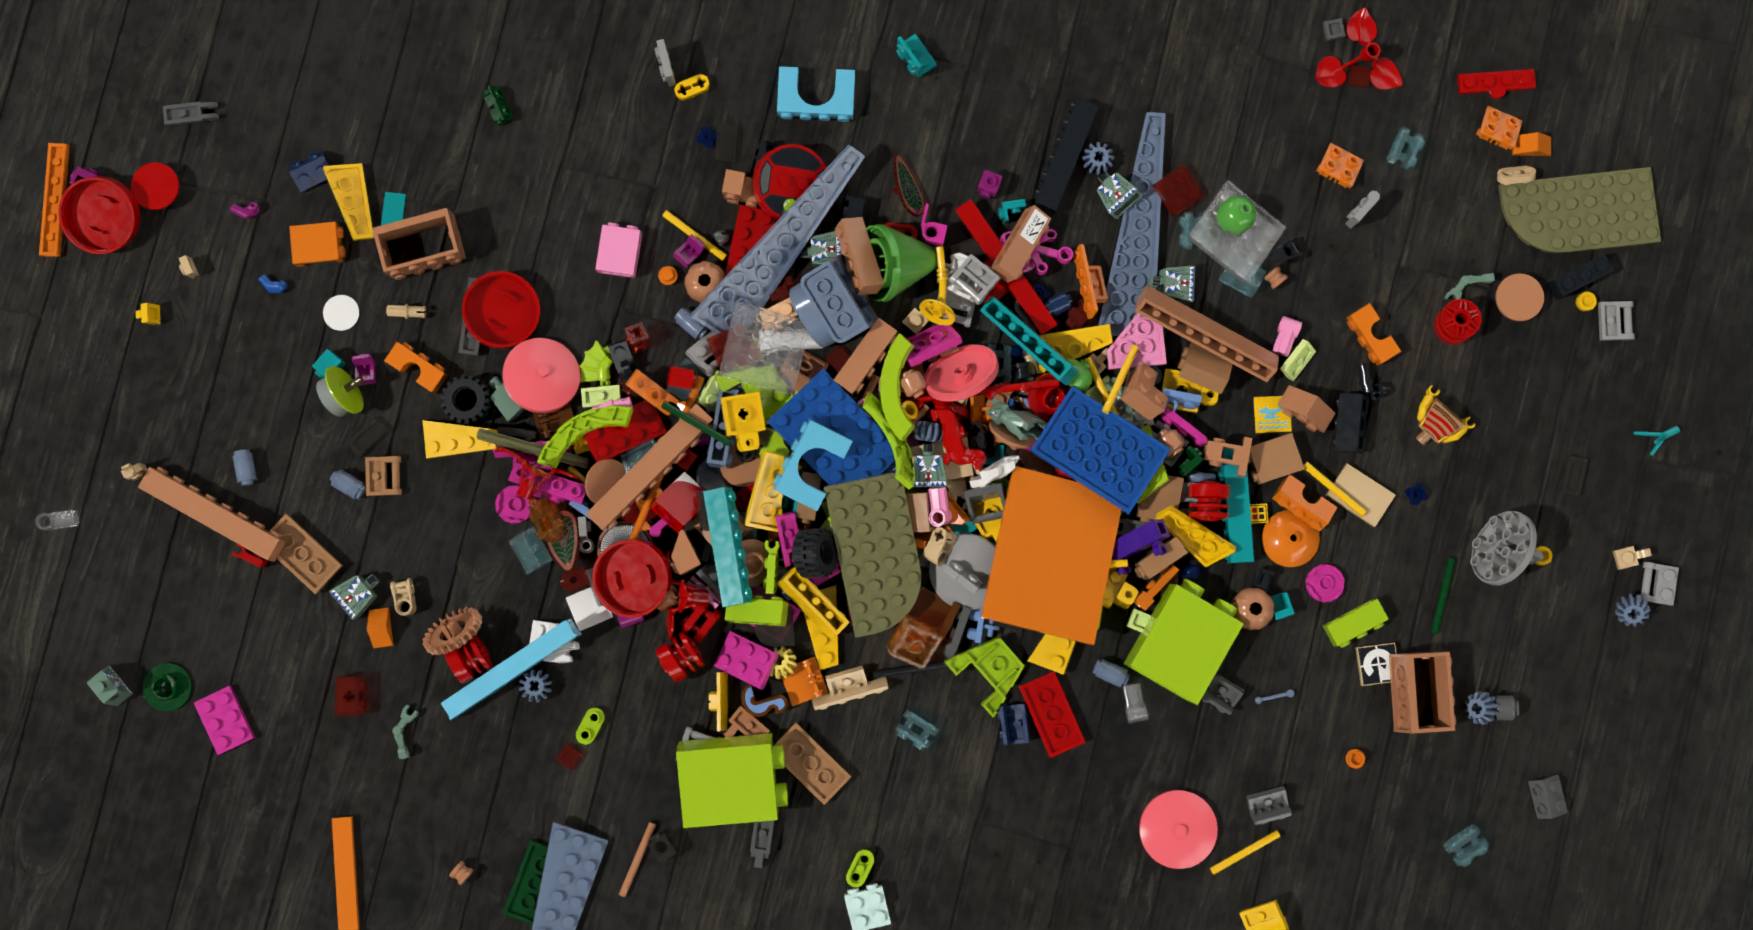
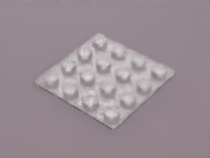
[1187,180,1286,285]
[718,301,808,395]

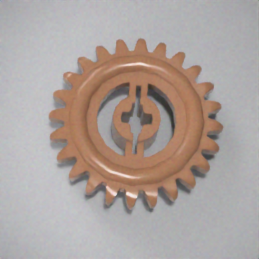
[423,607,482,655]

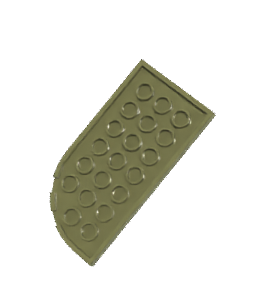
[1498,167,1661,254]
[824,472,921,638]

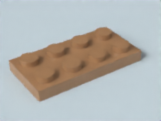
[269,514,343,594]
[775,723,851,805]

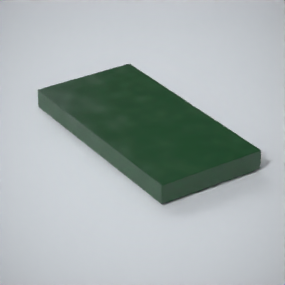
[502,839,548,925]

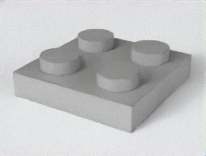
[654,39,676,87]

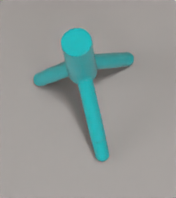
[1633,426,1680,456]

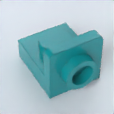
[998,199,1026,224]

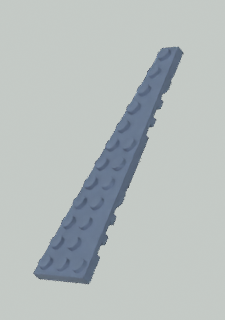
[1098,112,1166,337]
[689,145,865,347]
[532,821,608,930]

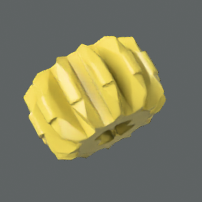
[770,646,797,679]

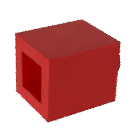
[667,366,697,390]

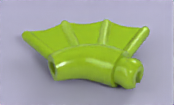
[579,341,613,387]

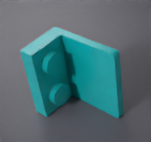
[896,34,937,79]

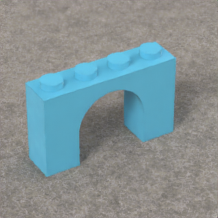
[777,67,855,122]
[773,419,853,511]

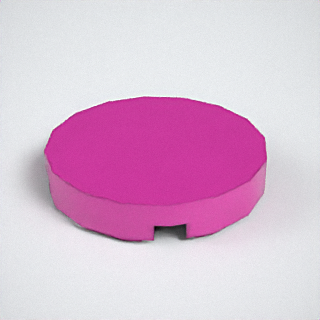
[495,485,534,524]
[1305,564,1345,602]

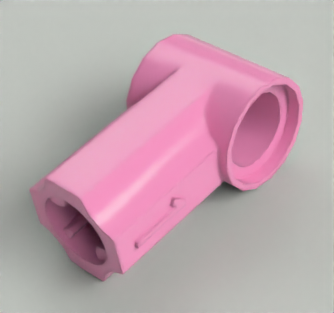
[1272,316,1302,357]
[928,487,952,527]

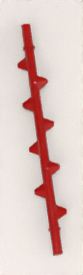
[879,379,1059,409]

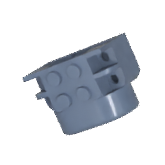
[789,255,878,348]

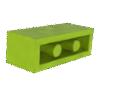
[725,595,788,627]
[1323,599,1388,648]

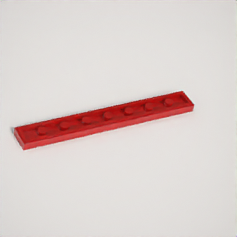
[955,200,1057,336]

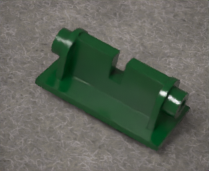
[483,85,514,126]

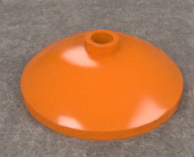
[1261,510,1320,567]

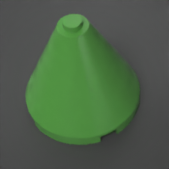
[866,224,938,302]

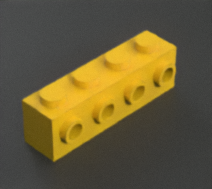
[776,567,849,639]

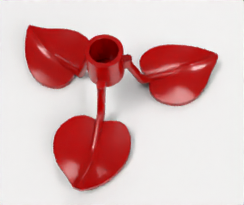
[1315,8,1403,90]
[495,447,582,500]
[666,550,709,642]

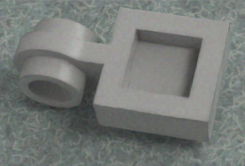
[578,516,594,554]

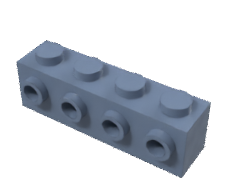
[707,389,741,469]

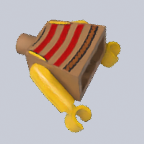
[1416,385,1475,445]

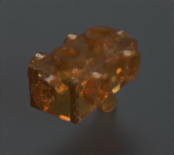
[528,497,565,543]

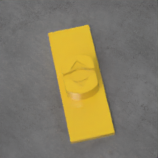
[709,672,728,731]

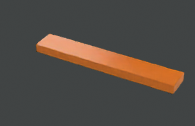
[39,143,70,257]
[332,816,360,930]

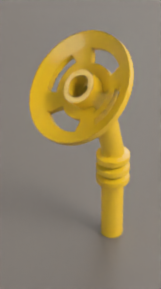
[919,246,956,326]

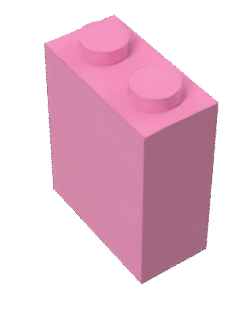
[595,223,642,278]

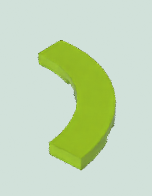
[880,333,915,442]
[862,393,915,490]
[537,405,634,469]

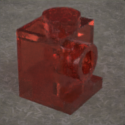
[1065,299,1088,330]
[624,322,650,353]
[560,566,590,593]

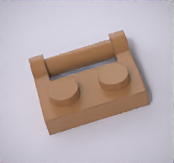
[365,456,402,496]

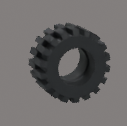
[441,375,493,425]
[792,528,838,578]

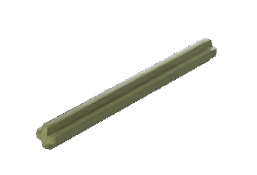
[476,428,589,469]

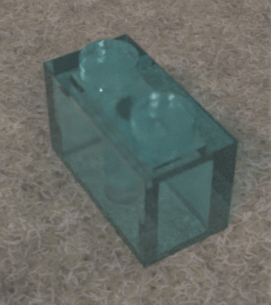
[509,527,552,575]

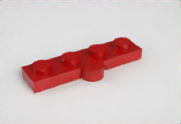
[1457,69,1536,99]

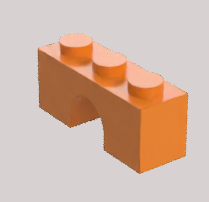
[1347,303,1401,366]
[384,342,448,394]
[1272,474,1337,532]

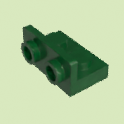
[1177,446,1204,478]

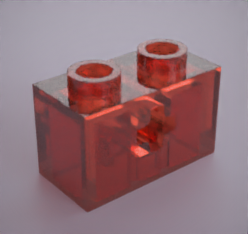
[335,676,367,716]

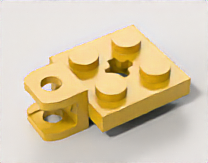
[1161,369,1219,413]
[720,392,766,452]
[966,497,1003,542]
[1102,568,1138,609]

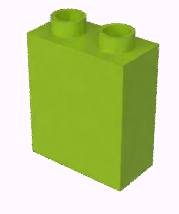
[1123,579,1244,705]
[676,733,788,828]

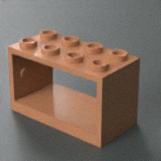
[372,208,466,280]
[1389,652,1456,734]

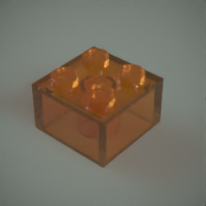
[886,614,943,670]

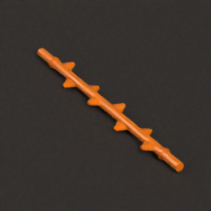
[629,376,705,539]

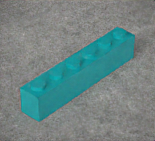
[980,296,1079,385]
[1218,448,1254,563]
[703,487,752,607]

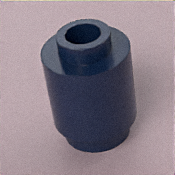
[1044,292,1073,317]

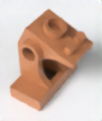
[1203,437,1252,478]

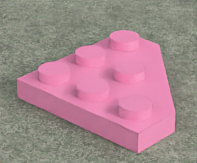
[1106,313,1167,370]

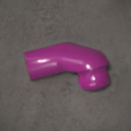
[230,202,259,219]

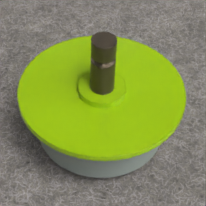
[316,366,364,417]

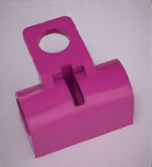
[921,203,948,248]

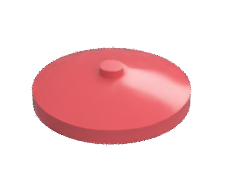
[502,338,580,413]
[924,345,999,402]
[1139,790,1218,869]

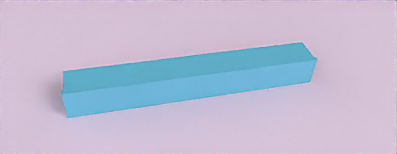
[441,619,582,720]

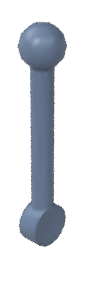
[1255,690,1294,704]

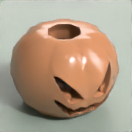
[685,261,725,303]
[1231,588,1274,630]

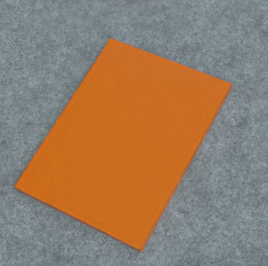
[980,466,1121,645]

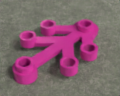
[1000,229,1073,275]

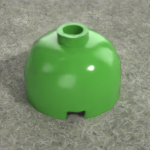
[1216,195,1256,235]
[1067,359,1093,394]

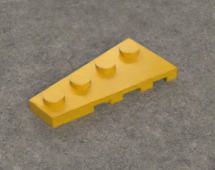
[323,163,374,241]
[1038,324,1113,374]
[423,420,499,459]
[743,450,784,532]
[1155,505,1236,567]
[804,585,839,670]
[1028,634,1076,675]

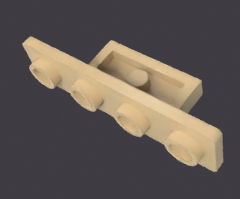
[812,666,889,710]

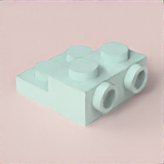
[844,883,891,930]

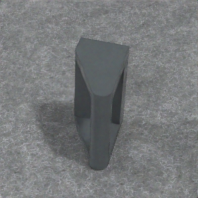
[964,483,1007,524]
[696,561,721,599]

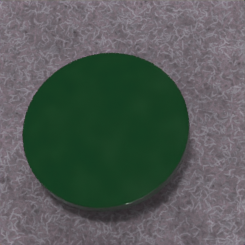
[143,663,192,711]

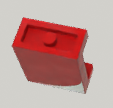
[650,472,705,534]

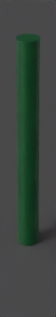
[661,401,732,446]
[1430,558,1455,634]

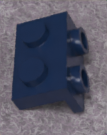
[289,151,330,192]
[997,703,1031,746]

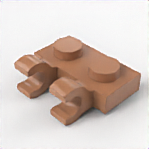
[724,706,770,737]

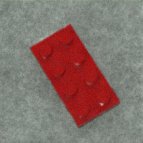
[725,205,776,277]
[583,400,667,463]
[1018,671,1086,758]

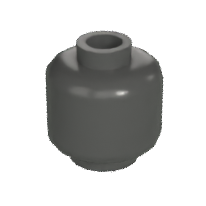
[1494,695,1519,721]

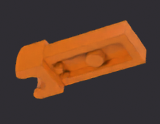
[625,369,679,416]
[1134,565,1179,611]

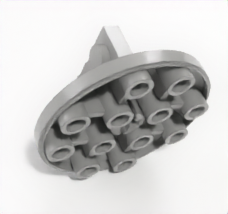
[1470,511,1543,585]
[929,533,996,610]

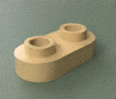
[1497,166,1536,186]

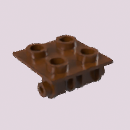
[533,402,574,440]

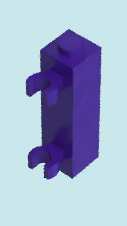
[1111,519,1170,575]

